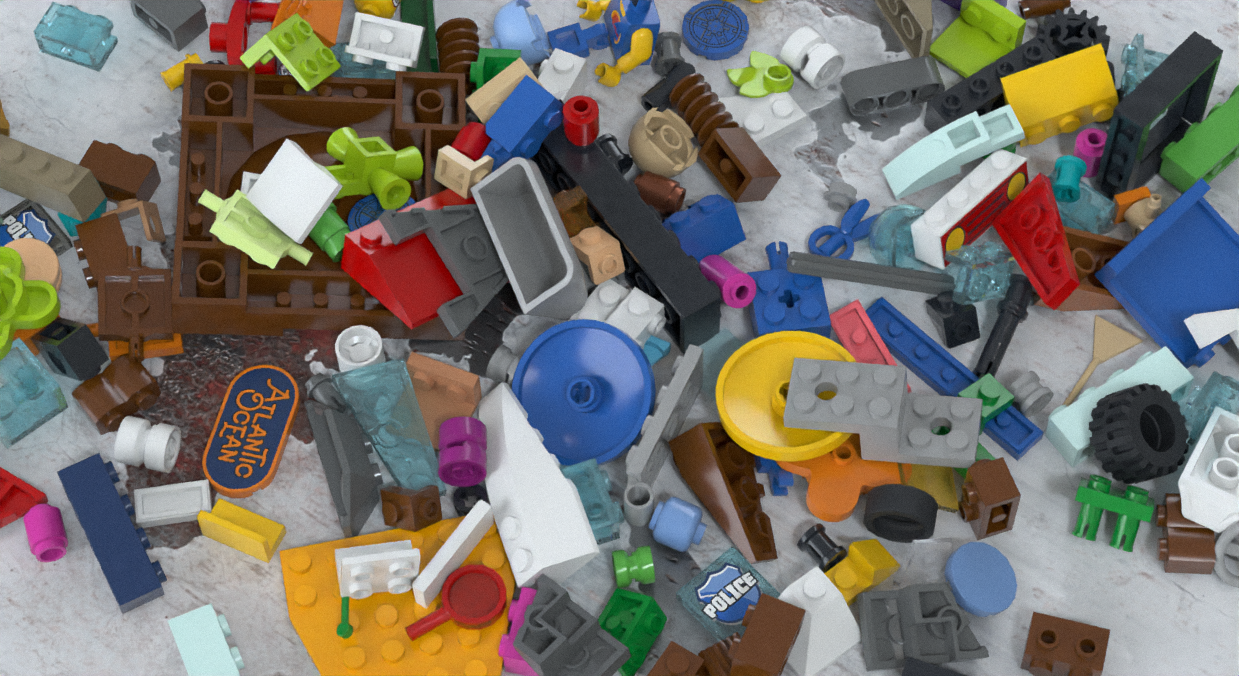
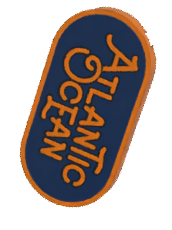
[202,365,300,499]

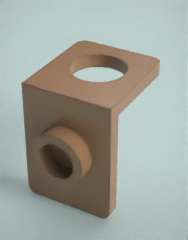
[100,199,166,243]

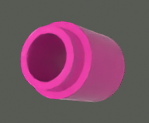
[1073,128,1108,178]
[23,504,68,562]

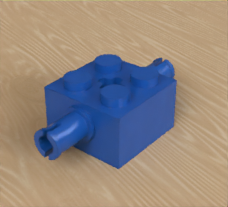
[747,241,831,339]

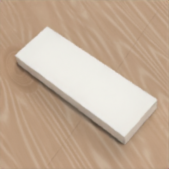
[412,500,494,609]

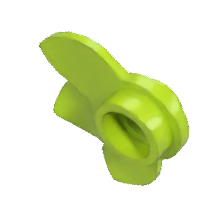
[727,51,794,98]

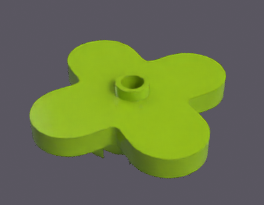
[0,246,61,360]

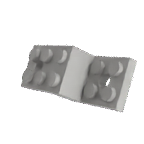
[783,358,983,468]

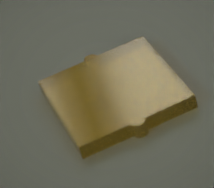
[897,462,959,513]

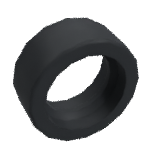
[863,484,938,543]

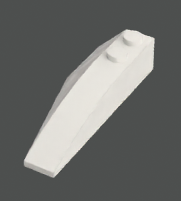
[479,382,600,590]

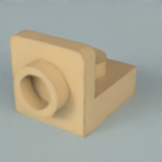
[434,145,494,199]

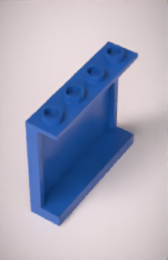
[1094,178,1239,369]

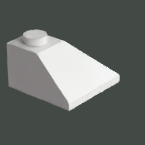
[778,566,862,676]

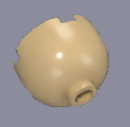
[628,108,698,178]

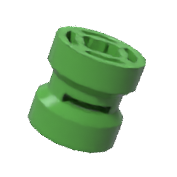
[611,545,655,588]

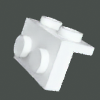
[344,12,425,71]

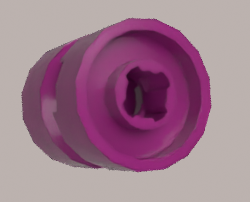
[438,416,487,487]

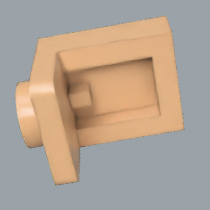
[570,226,625,285]

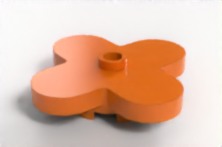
[776,433,910,522]

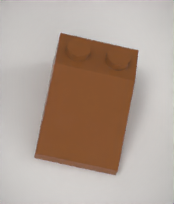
[1033,226,1129,312]

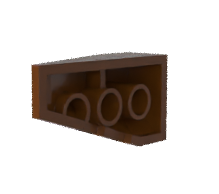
[668,422,778,564]

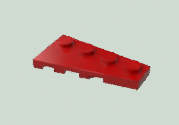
[991,172,1080,311]

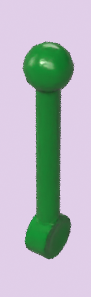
[336,596,353,639]

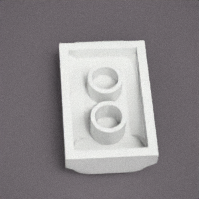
[1178,406,1239,533]

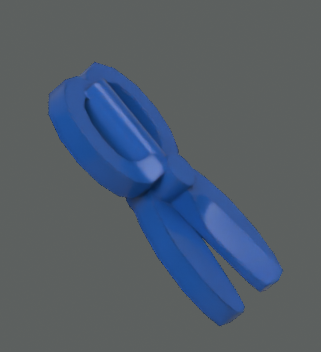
[808,199,883,260]

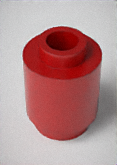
[563,95,600,146]
[451,122,492,162]

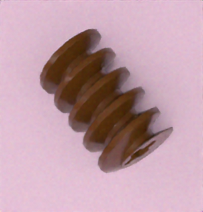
[436,17,480,95]
[669,73,740,147]

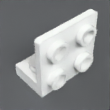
[335,540,421,599]

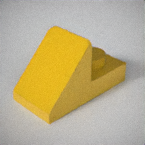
[824,539,901,607]

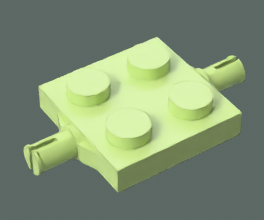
[198,189,313,269]

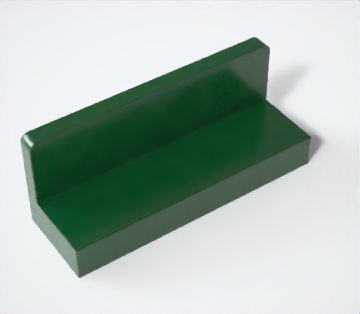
[401,0,439,73]

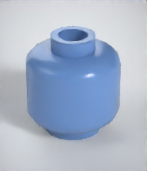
[648,497,707,552]

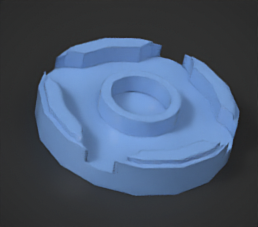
[944,542,1017,617]

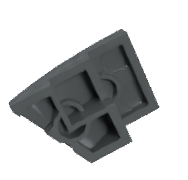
[513,574,631,676]
[856,582,989,672]

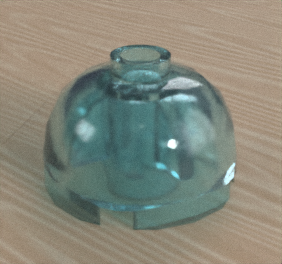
[868,203,926,270]

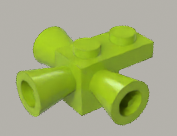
[325,127,423,210]

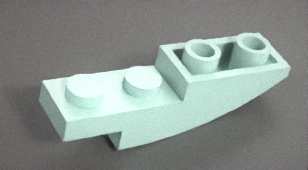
[882,104,1025,200]

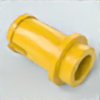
[160,53,203,92]

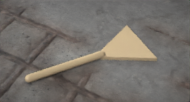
[1062,315,1143,407]

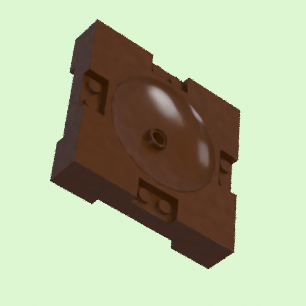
[171,63,466,341]

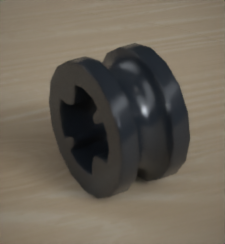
[454,484,488,517]

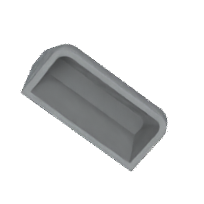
[470,157,587,320]

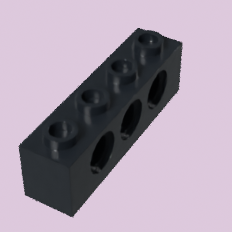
[924,37,1057,134]

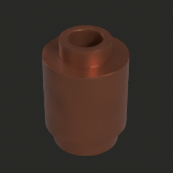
[634,171,686,215]

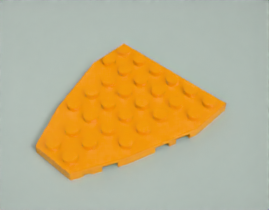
[279,515,516,676]

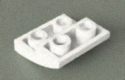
[246,139,343,244]

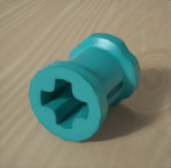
[1051,155,1087,203]

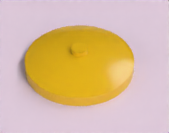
[715,331,857,461]

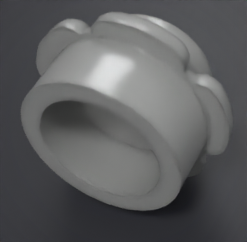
[823,182,857,212]

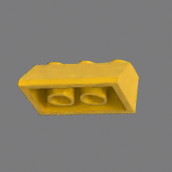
[1000,43,1119,147]

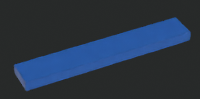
[865,297,1044,461]

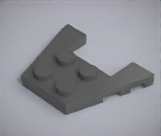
[378,204,509,338]

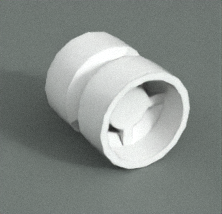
[781,25,845,89]
[335,325,387,391]
[114,416,181,473]

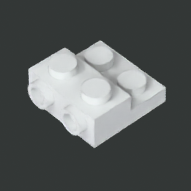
[568,279,666,349]

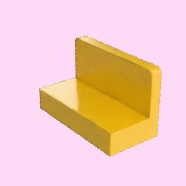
[197,498,287,563]

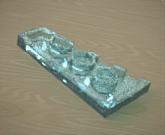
[332,358,447,497]

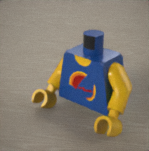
[577,0,660,87]

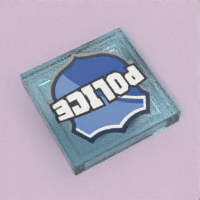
[676,547,781,641]

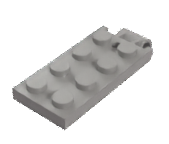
[623,344,704,526]

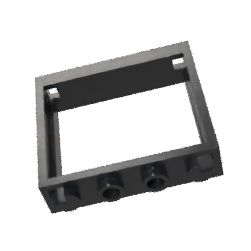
[1094,31,1223,203]

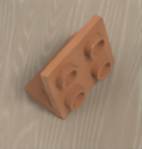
[385,352,482,453]

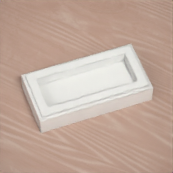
[134,479,212,528]

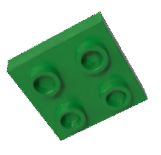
[1072,474,1154,552]

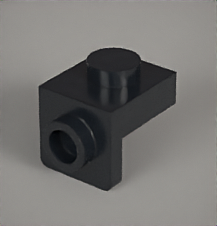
[925,289,980,349]

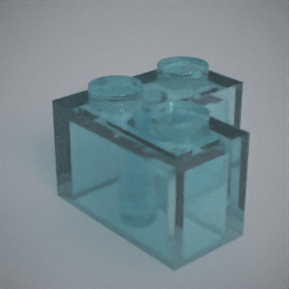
[0,338,68,449]

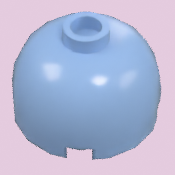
[490,0,552,66]

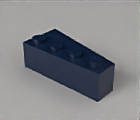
[57,453,167,614]

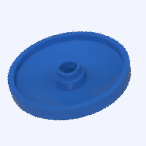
[512,319,656,468]

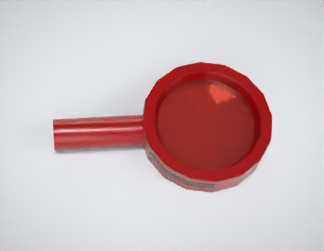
[405,565,507,642]

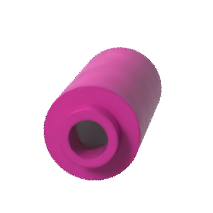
[699,255,756,308]

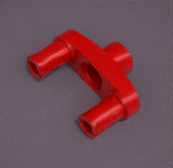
[209,0,281,75]

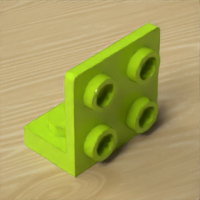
[929,0,1026,78]
[240,13,341,92]

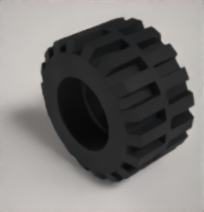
[1089,383,1189,484]

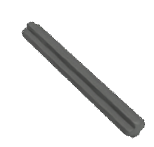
[786,251,955,295]

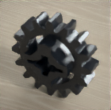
[1036,7,1110,58]

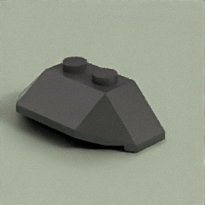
[304,400,383,538]

